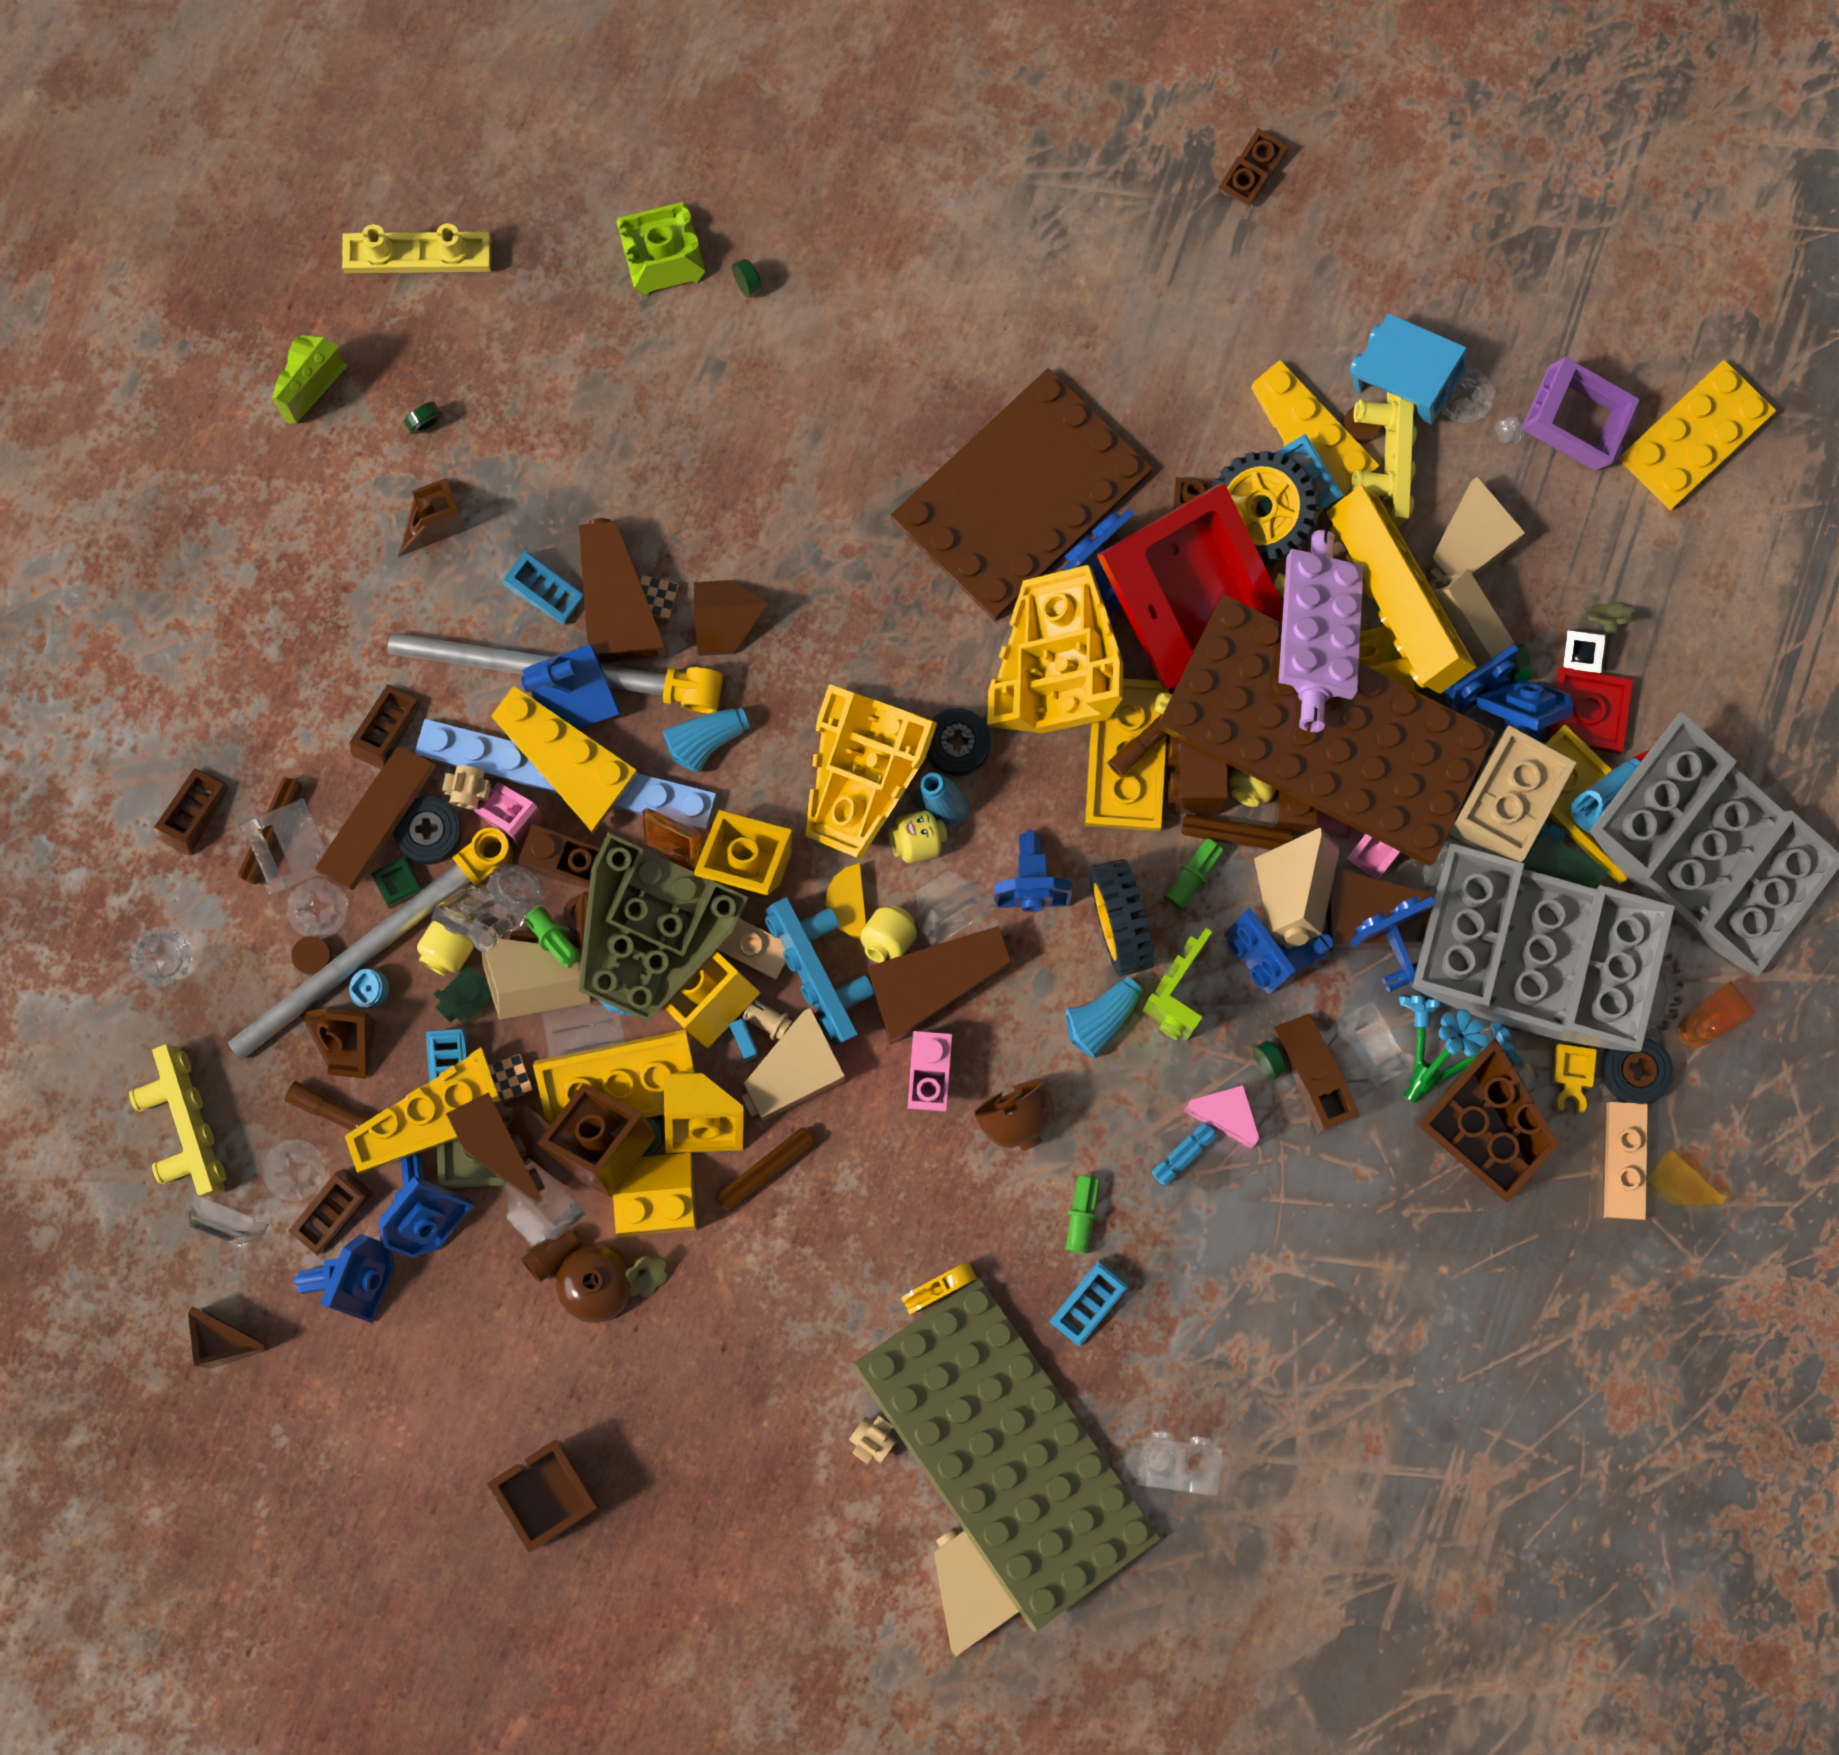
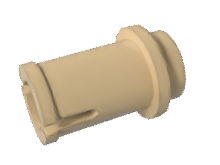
[742,998,794,1041]

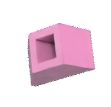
[907,1031,952,1112]

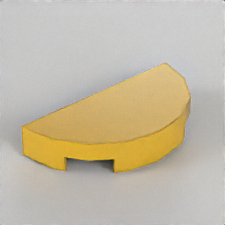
[826,863,866,939]

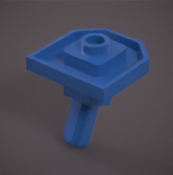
[1476,682,1573,741]
[993,829,1072,912]
[378,1155,474,1258]
[294,1234,394,1323]

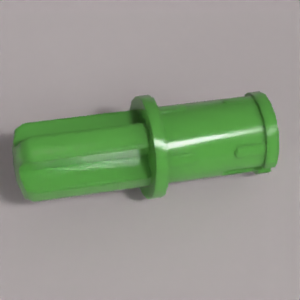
[1164,839,1224,911]
[525,907,580,968]
[1064,1175,1100,1254]

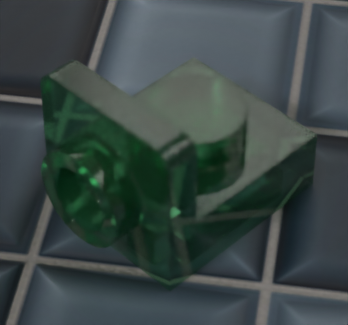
[433,965,493,1026]

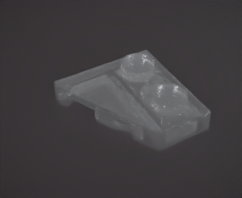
[541,1003,626,1058]

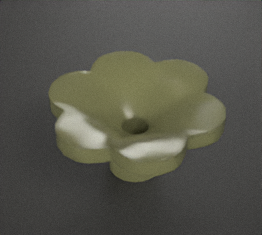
[1588,603,1635,636]
[625,1256,667,1298]

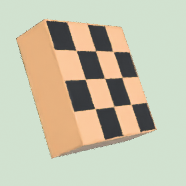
[641,575,679,622]
[488,1054,534,1103]

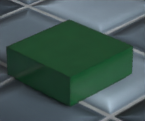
[371,857,423,909]

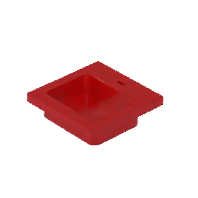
[1097,483,1283,689]

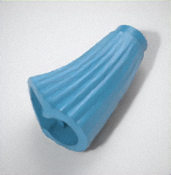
[662,707,750,773]
[1570,758,1641,834]
[914,773,970,825]
[1065,977,1143,1059]

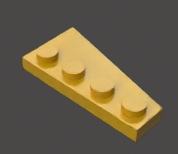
[1251,360,1380,516]
[491,686,638,834]
[345,1047,507,1174]

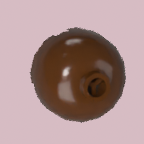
[975,1079,1053,1151]
[556,1244,632,1323]

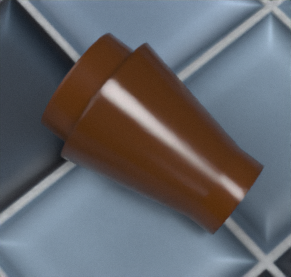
[521,1228,581,1283]

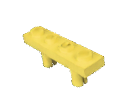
[342,223,491,274]
[1351,392,1417,528]
[129,1044,226,1197]

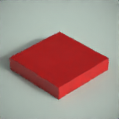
[1546,667,1633,754]

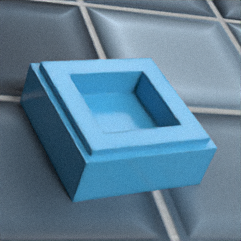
[729,1019,759,1064]

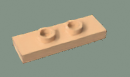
[716,918,786,981]
[1604,1102,1648,1221]

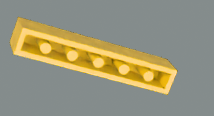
[1326,485,1476,694]

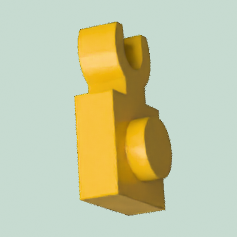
[1552,1044,1597,1115]

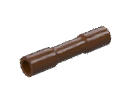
[1107,714,1167,778]
[285,1080,373,1131]

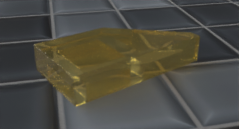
[1646,1150,1726,1206]

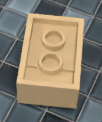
[1448,725,1577,863]

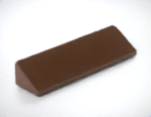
[315,747,436,891]

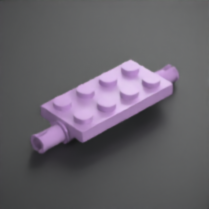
[1278,530,1363,732]

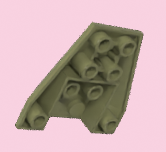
[578,833,748,1022]

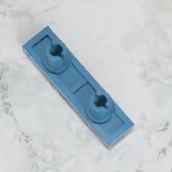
[765,897,874,1046]

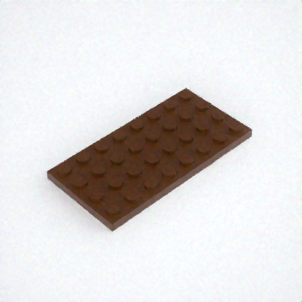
[1156,594,1495,867]

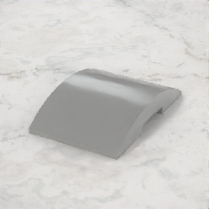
[1590,712,1839,976]
[1412,843,1675,1052]

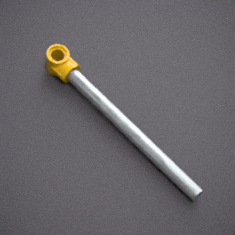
[388,633,724,714]
[227,828,514,1060]

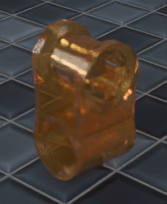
[1677,981,1755,1048]

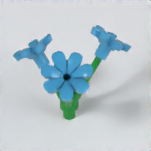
[1399,995,1523,1103]

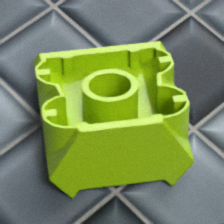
[616,201,705,296]
[271,335,348,424]

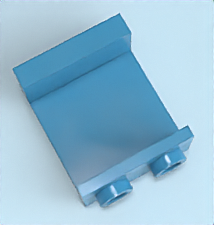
[1350,313,1468,425]

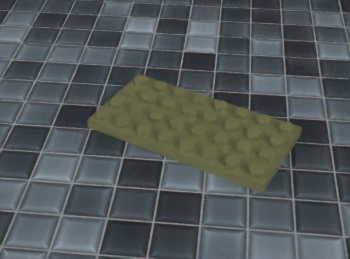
[851,1277,1160,1632]

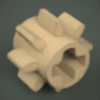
[442,765,491,810]
[849,1415,898,1464]

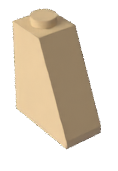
[1426,477,1525,581]
[1428,569,1514,669]
[1254,827,1340,949]
[481,937,590,1020]
[741,1008,845,1122]
[933,1527,1019,1657]

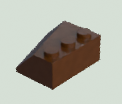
[1417,1037,1560,1203]

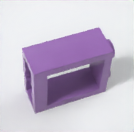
[1521,357,1640,471]

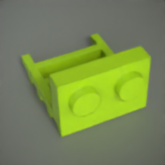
[1142,928,1212,1041]

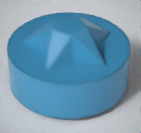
[349,969,389,1008]

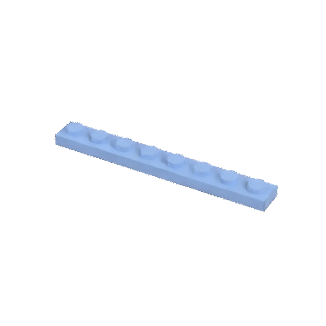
[415,719,717,832]

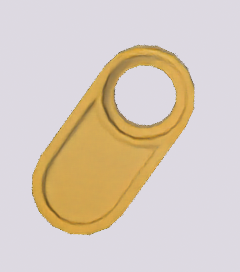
[901,1261,978,1315]

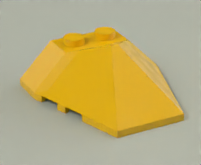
[987,565,1123,734]
[805,684,937,859]

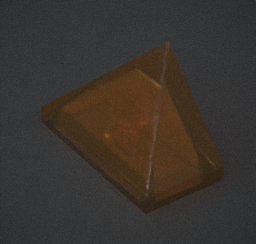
[642,808,704,868]

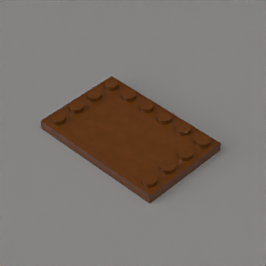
[890,368,1152,621]

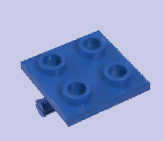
[1061,508,1134,611]
[521,643,621,729]
[1443,644,1519,713]
[1349,896,1435,993]
[1224,908,1333,995]

